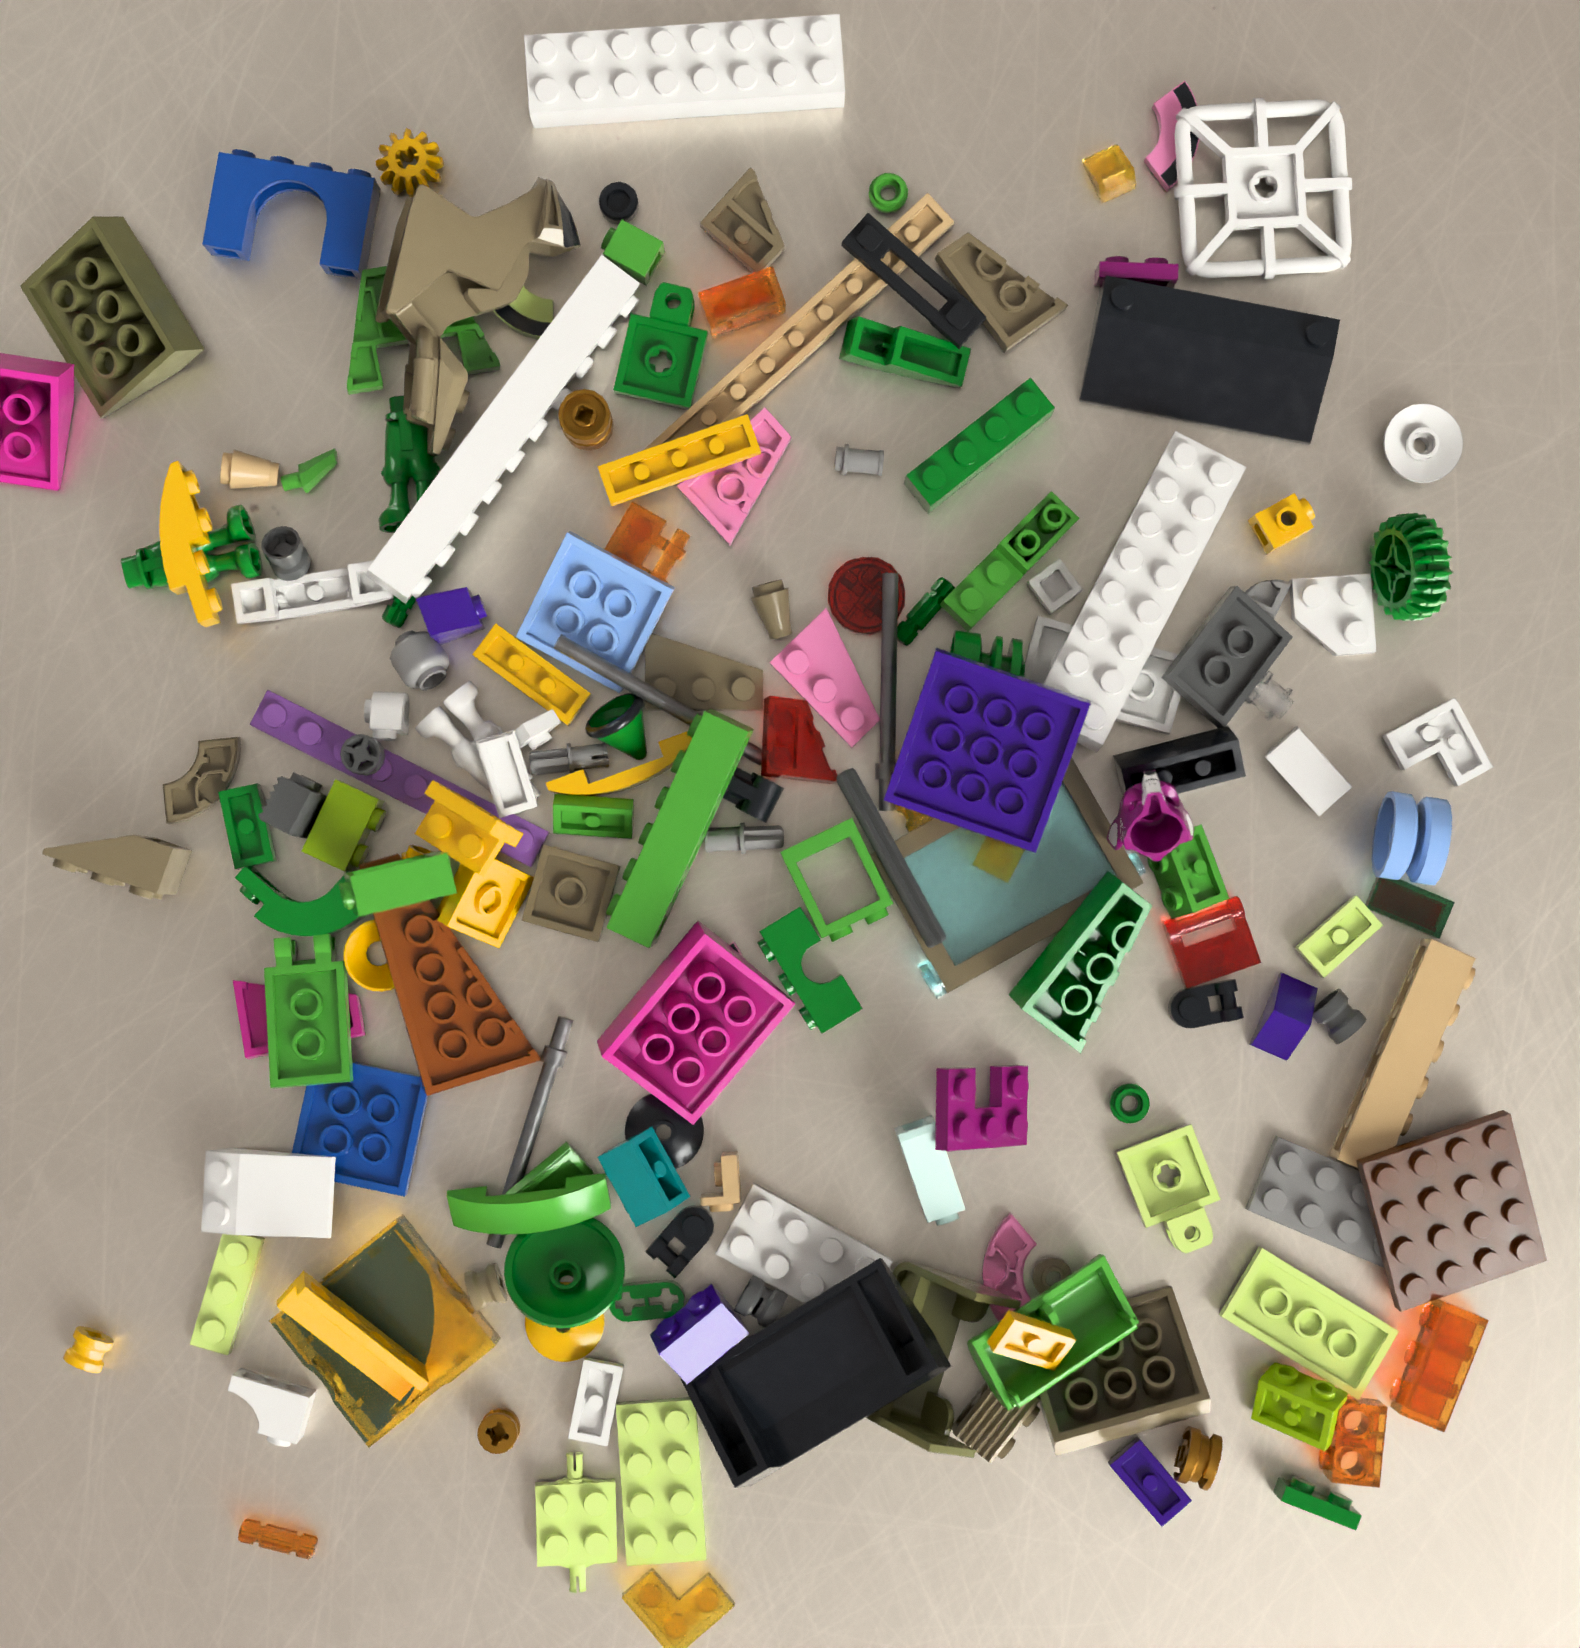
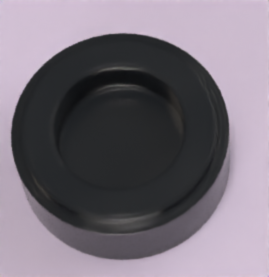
[599,182,639,224]

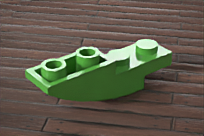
[940,491,1079,632]

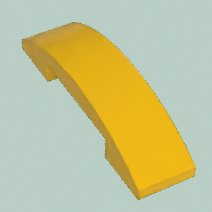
[546,731,692,796]

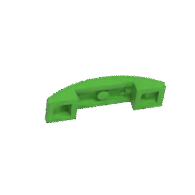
[447,1173,611,1234]

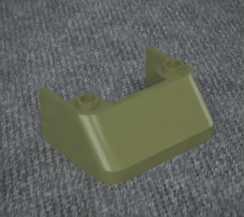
[866,1262,1021,1458]

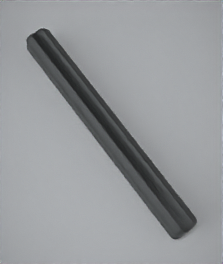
[836,768,946,948]

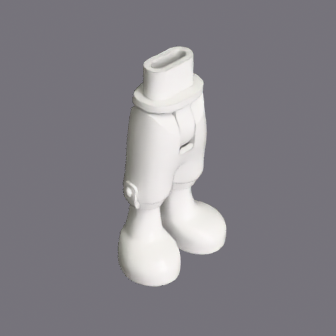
[415,681,542,814]

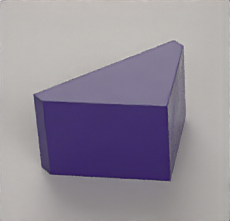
[1249,972,1318,1061]

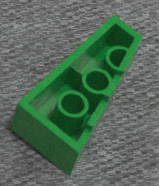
[1008,871,1152,1053]

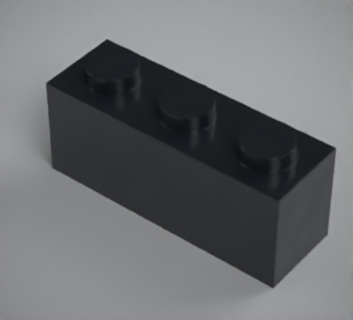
[1113,726,1246,794]

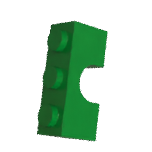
[757,907,863,1034]

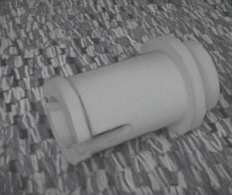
[834,444,884,476]

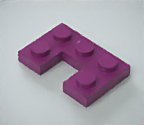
[935,1065,1029,1151]

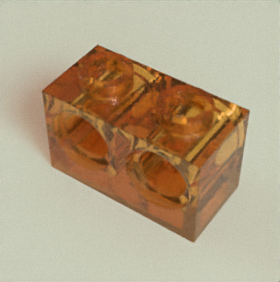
[1318,1396,1388,1488]

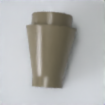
[751,579,793,640]

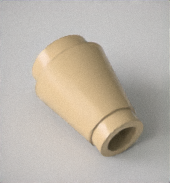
[220,450,279,489]

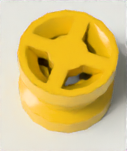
[63,1326,114,1373]

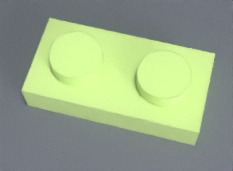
[1295,896,1383,978]

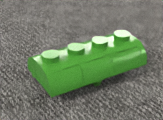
[967,1254,1139,1410]

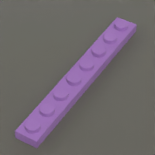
[249,690,550,867]

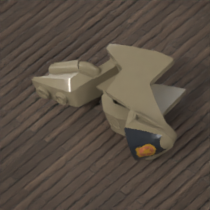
[375,177,581,457]

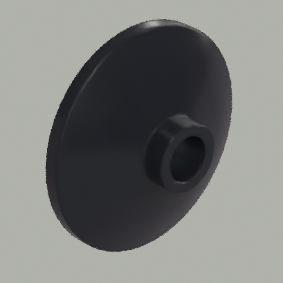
[625,1094,704,1169]

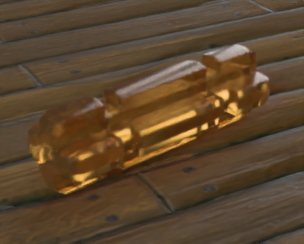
[238,1519,318,1559]

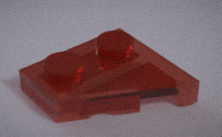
[761,696,838,784]

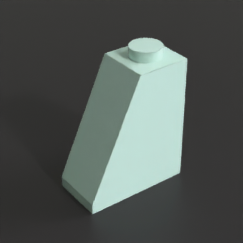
[894,1115,966,1226]

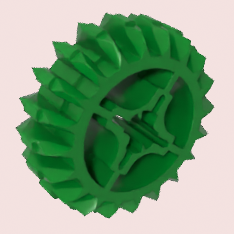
[1368,513,1453,621]

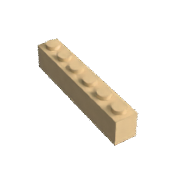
[1329,939,1476,1168]

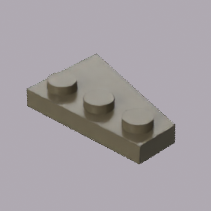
[935,233,1068,352]
[645,633,763,711]

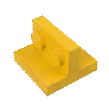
[414,780,523,877]
[437,858,534,948]

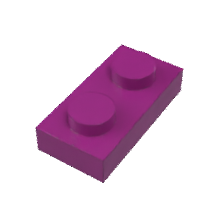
[1094,256,1179,288]

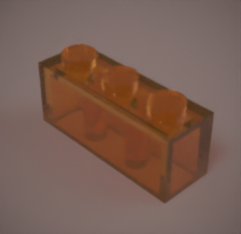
[1389,1298,1489,1432]

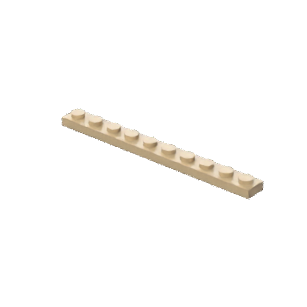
[644,193,954,450]

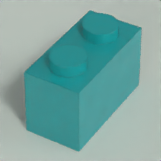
[597,1127,691,1227]

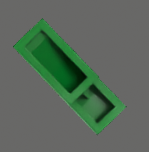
[839,316,971,388]

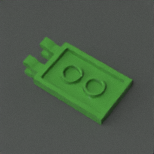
[264,934,353,1089]

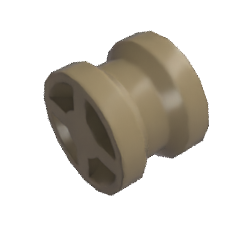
[464,1263,507,1311]

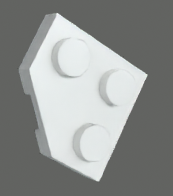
[1289,574,1377,656]

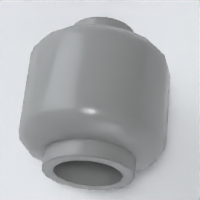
[390,631,449,691]

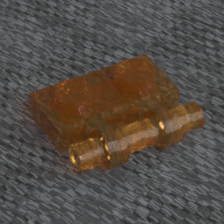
[605,501,691,583]

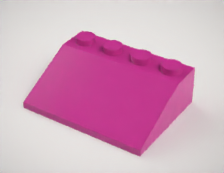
[0,353,74,491]
[597,921,795,1125]

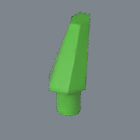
[280,448,338,493]

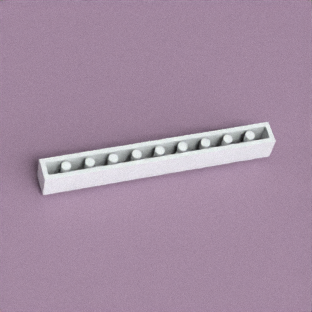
[366,255,640,604]

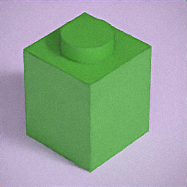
[601,220,665,286]

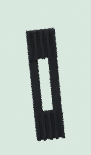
[842,213,987,349]

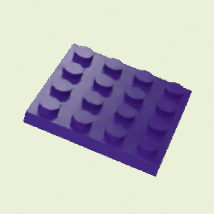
[884,648,1091,853]

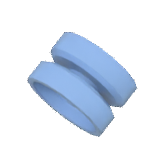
[1372,791,1452,885]

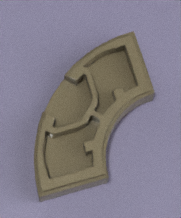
[163,737,241,824]

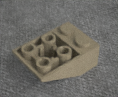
[42,835,192,900]

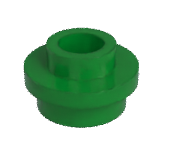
[1109,1083,1150,1123]

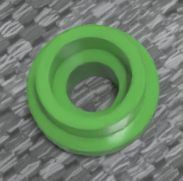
[869,173,908,213]

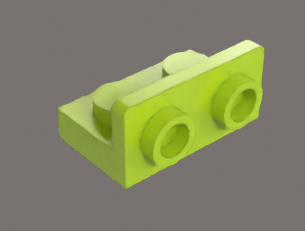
[1251,1362,1348,1451]

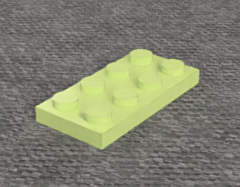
[1219,1246,1399,1400]
[616,1397,707,1566]

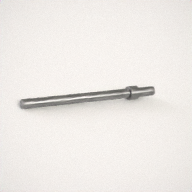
[875,573,898,811]
[553,634,767,765]
[486,1016,573,1248]

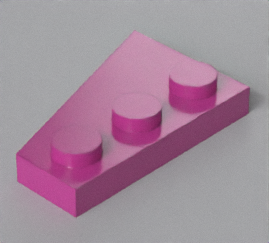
[233,980,365,1059]

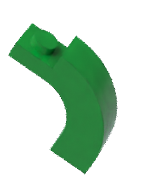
[235,866,367,936]

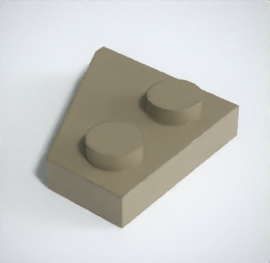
[700,167,785,279]

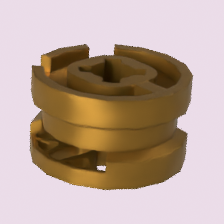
[1173,1426,1223,1491]

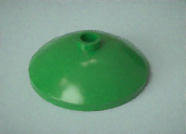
[504,1218,625,1328]

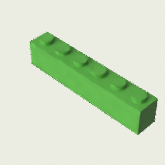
[606,709,754,948]

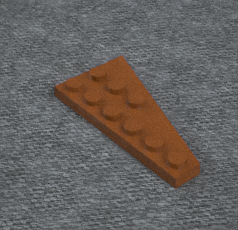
[358,854,541,1096]

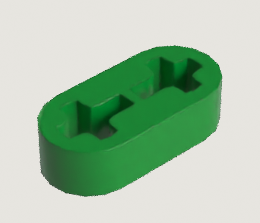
[610,1279,685,1322]

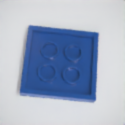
[292,1061,428,1197]

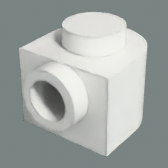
[364,692,409,741]

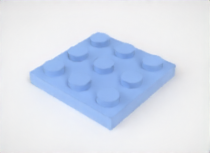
[516,531,675,693]

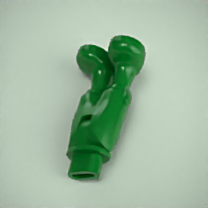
[378,395,440,533]
[121,505,262,589]

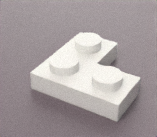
[1383,698,1493,787]

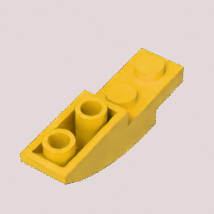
[159,461,223,628]

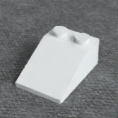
[201,1148,336,1238]

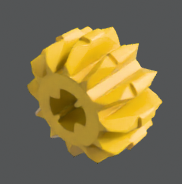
[376,128,444,197]

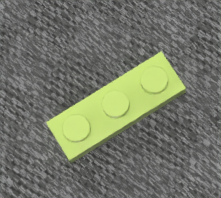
[190,1234,265,1356]

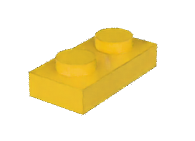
[987,1310,1076,1371]

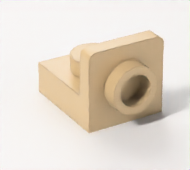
[700,1151,742,1212]

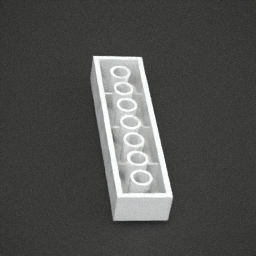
[524,14,845,128]
[1043,431,1246,753]

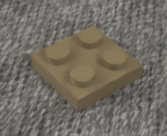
[522,844,620,942]

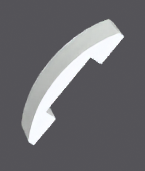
[231,560,394,624]

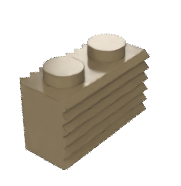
[952,1383,1040,1463]

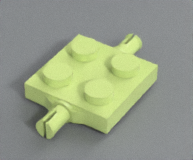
[535,1452,617,1593]

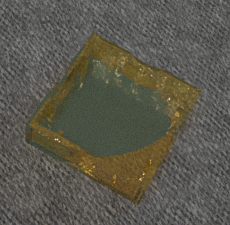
[269,1214,501,1448]

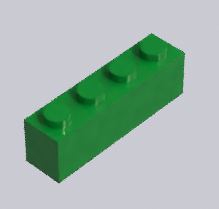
[904,377,1055,514]

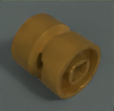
[558,389,614,451]

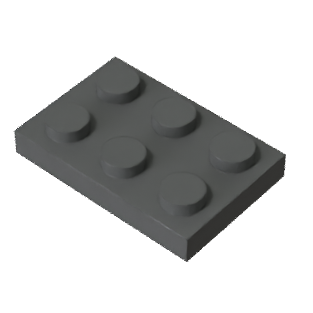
[1161,586,1293,728]

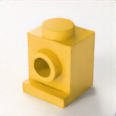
[1248,493,1315,554]

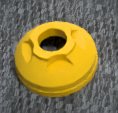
[343,919,394,992]

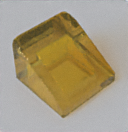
[1082,144,1137,203]

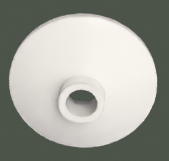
[1383,404,1463,483]

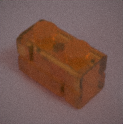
[698,266,786,339]

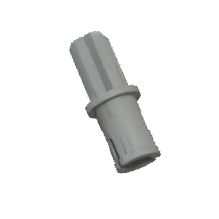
[529,742,609,775]
[704,823,784,854]

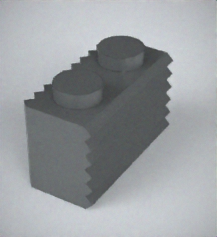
[258,772,327,839]

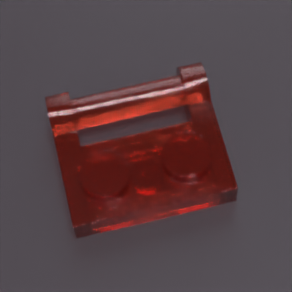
[1162,896,1261,989]

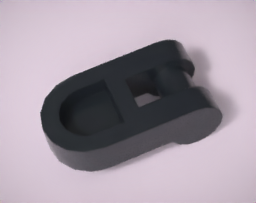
[1168,979,1244,1028]
[645,1205,714,1278]

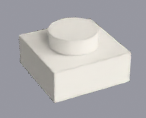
[1026,558,1083,615]
[515,709,561,750]

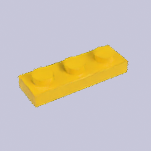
[472,623,592,726]

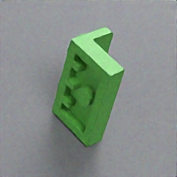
[1147,824,1229,919]

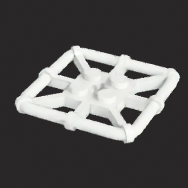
[1174,98,1352,279]

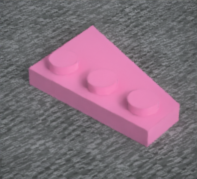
[677,408,791,546]
[770,608,880,748]

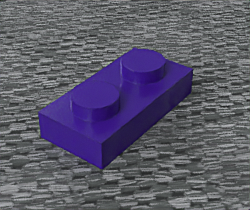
[1108,1436,1192,1527]

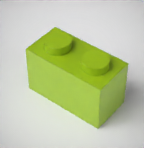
[301,779,386,872]

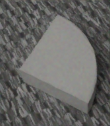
[1245,579,1292,619]

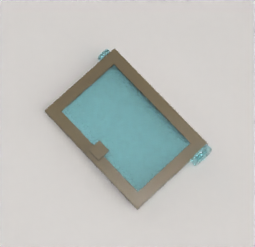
[870,757,1146,999]

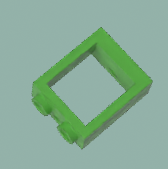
[780,818,894,942]
[339,851,457,917]

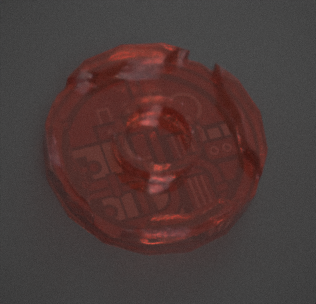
[827,557,906,636]

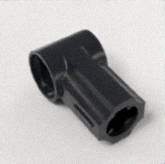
[723,766,784,823]

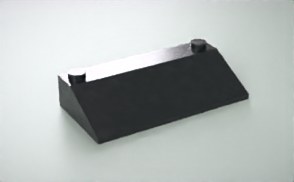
[1079,275,1340,445]
[681,1258,952,1488]

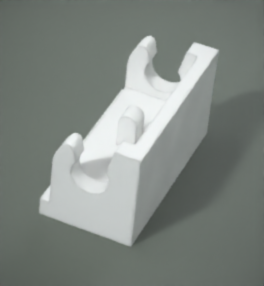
[1265,726,1352,816]

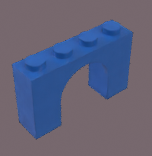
[202,149,381,280]

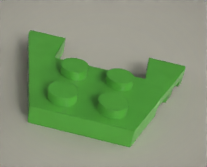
[347,266,500,395]

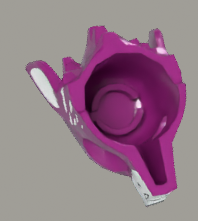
[1107,770,1194,861]

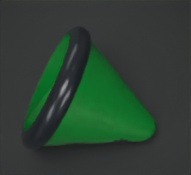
[585,693,647,760]

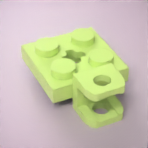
[1116,1124,1221,1253]

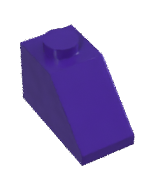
[416,587,488,645]

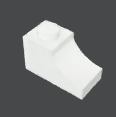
[228,1368,317,1447]

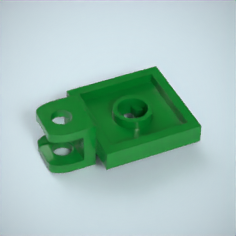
[613,282,708,410]

